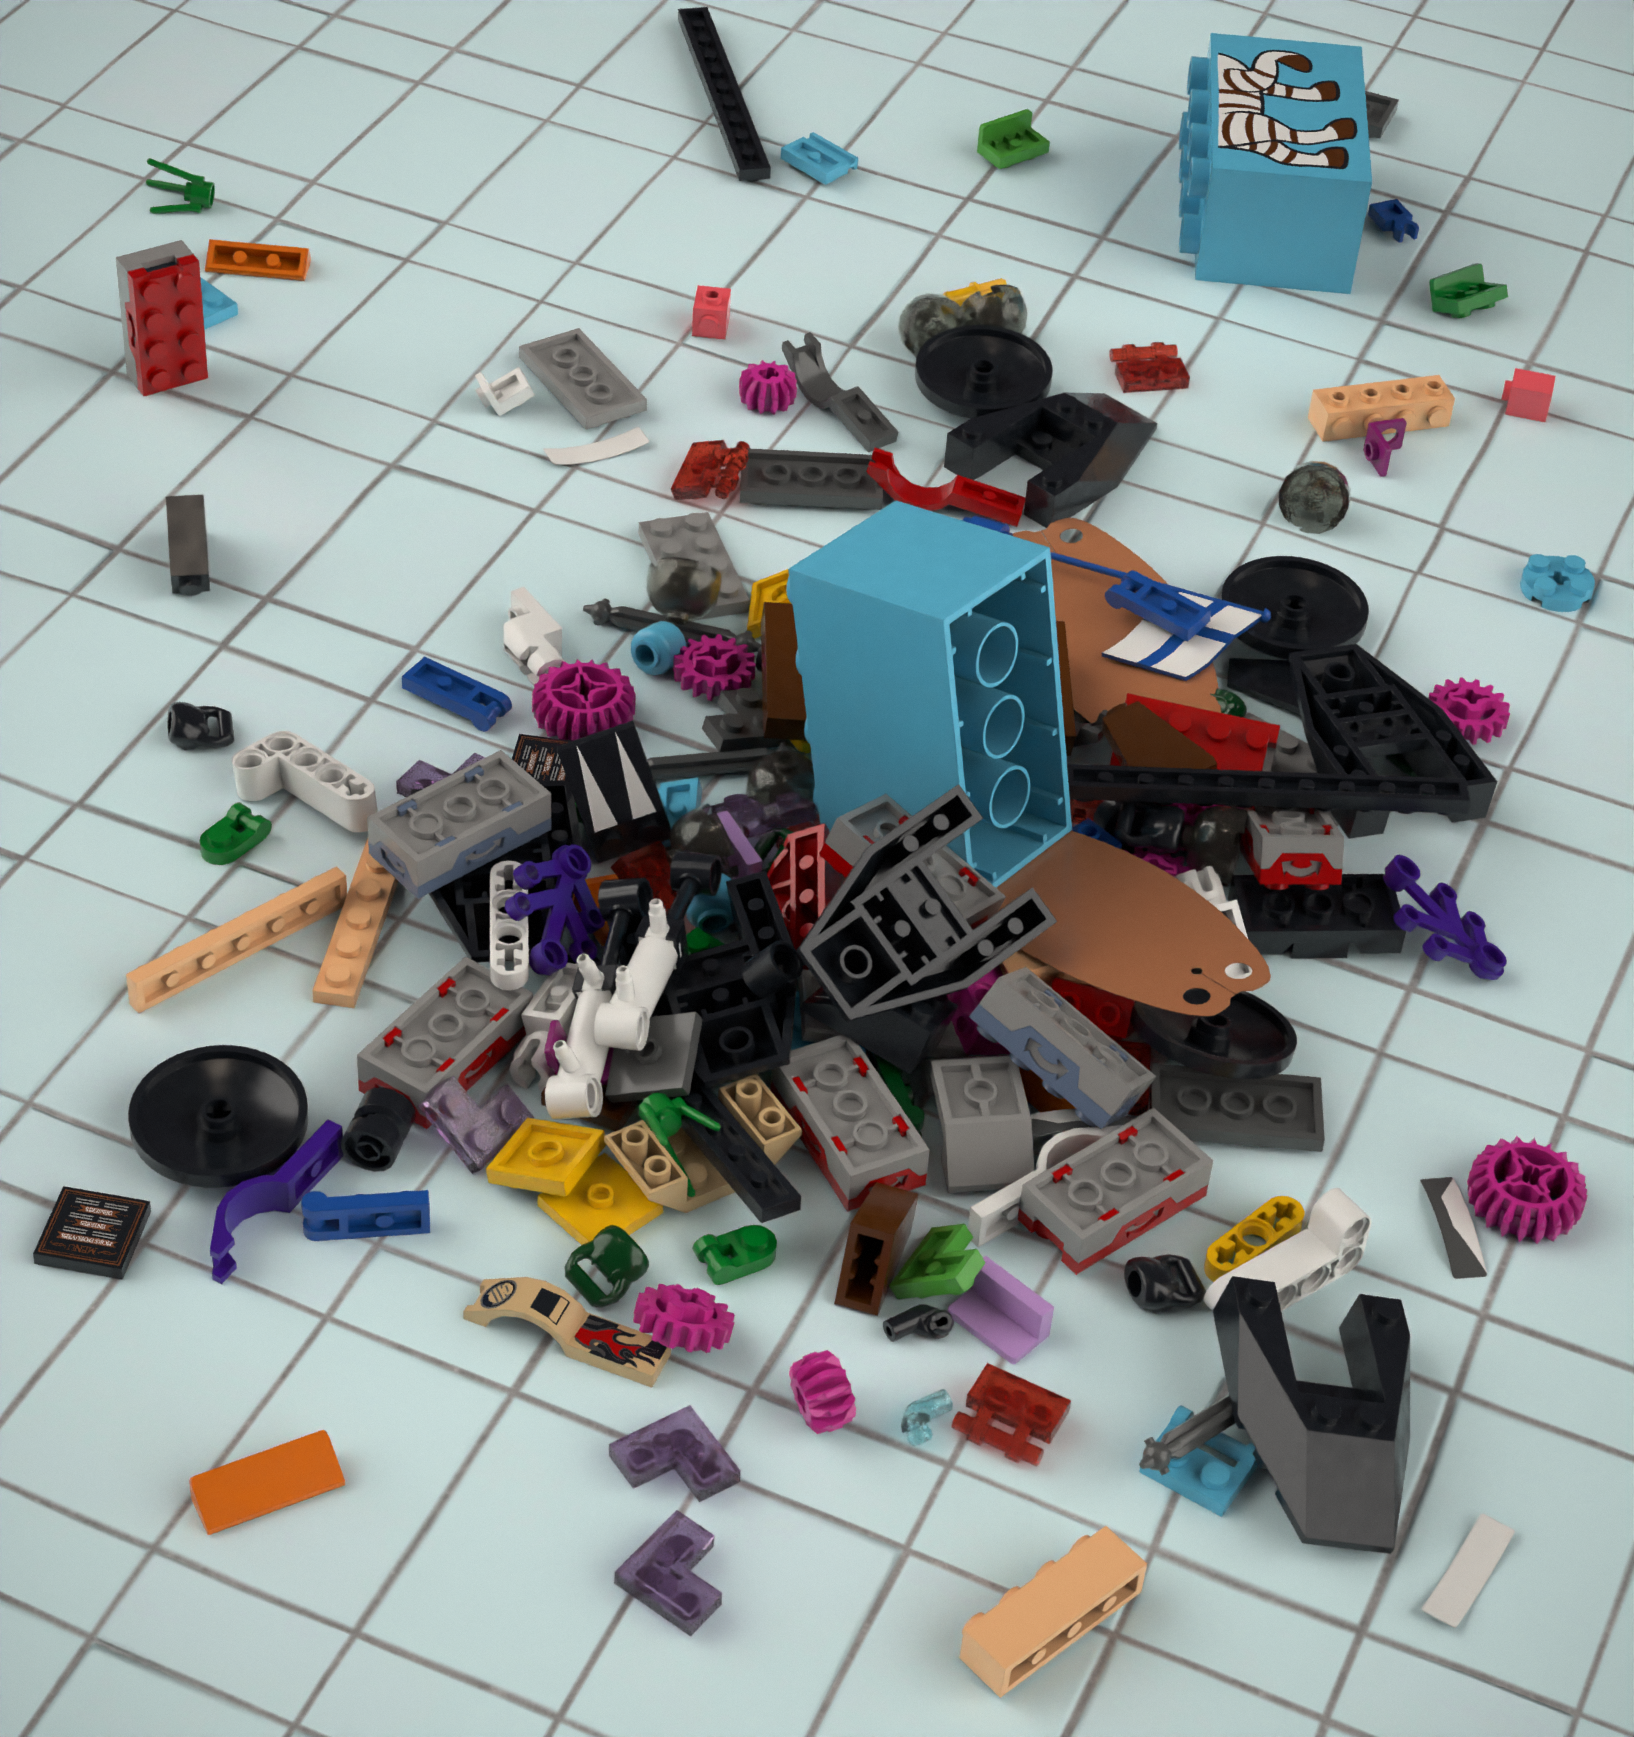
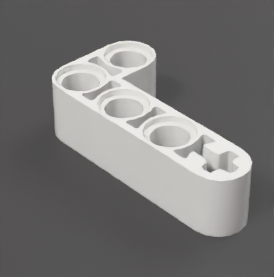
[232,731,378,832]
[1204,1188,1371,1311]

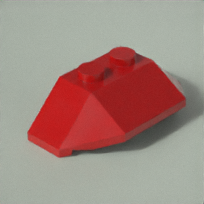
[767,823,845,970]

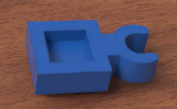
[1368,199,1419,243]

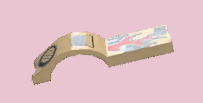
[463,1277,671,1387]

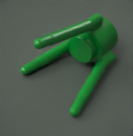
[146,158,215,214]
[638,1093,721,1197]

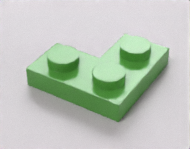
[889,1224,986,1300]

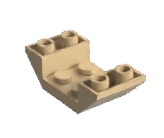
[604,1074,802,1213]

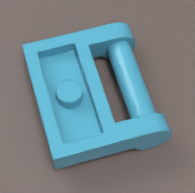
[1139,1405,1258,1517]

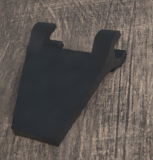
[1227,658,1300,715]

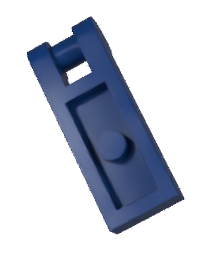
[1105,570,1211,642]
[402,656,512,732]
[301,1190,430,1241]

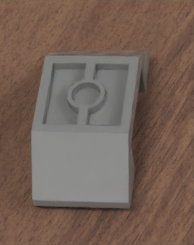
[920,1054,1034,1193]

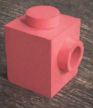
[692,285,731,339]
[1501,368,1556,422]

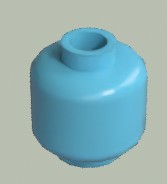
[631,621,687,675]
[686,873,734,933]

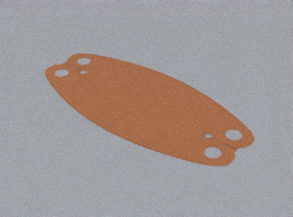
[1013,517,1221,723]
[997,831,1271,1016]

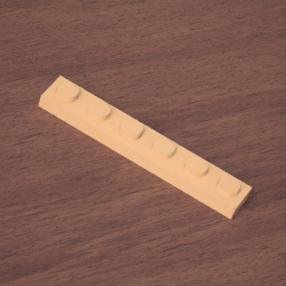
[312,838,398,1008]
[126,866,347,1013]

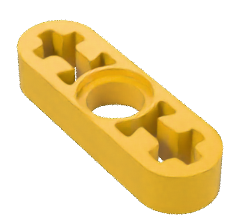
[1204,1196,1305,1282]

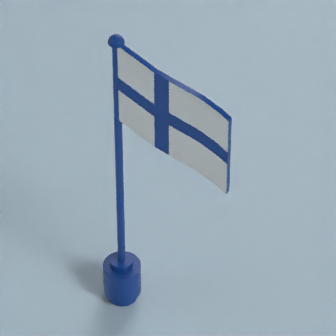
[962,515,1271,681]

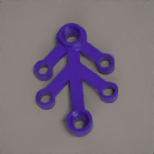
[505,845,605,976]
[1383,855,1507,980]

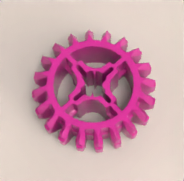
[532,659,636,741]
[1467,1136,1587,1244]

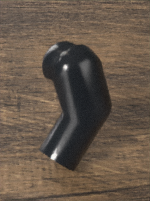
[883,1304,954,1342]

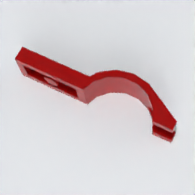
[866,447,1026,527]

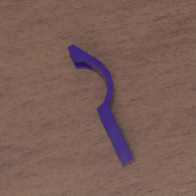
[210,1119,344,1284]

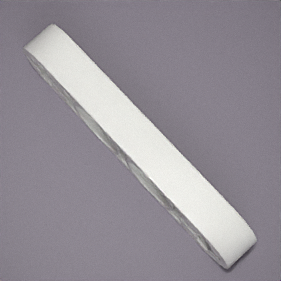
[490,861,529,991]

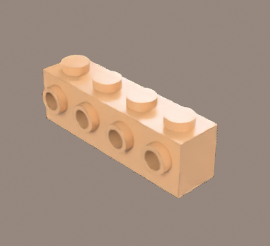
[1308,375,1455,442]
[959,1526,1147,1698]

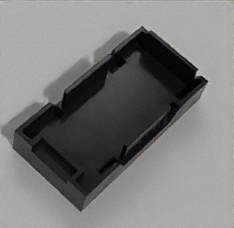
[1228,874,1406,959]

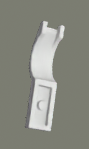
[968,1125,1123,1247]

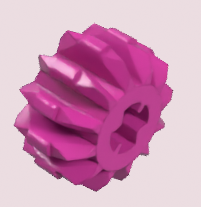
[739,360,797,415]
[789,1350,856,1434]

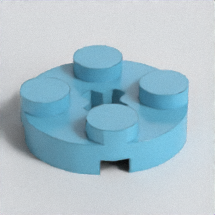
[1520,554,1595,612]

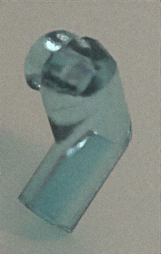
[900,1389,953,1446]

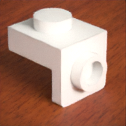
[475,367,535,417]

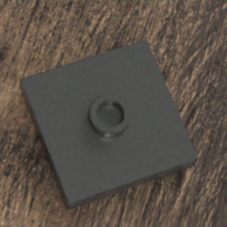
[605,1012,703,1103]

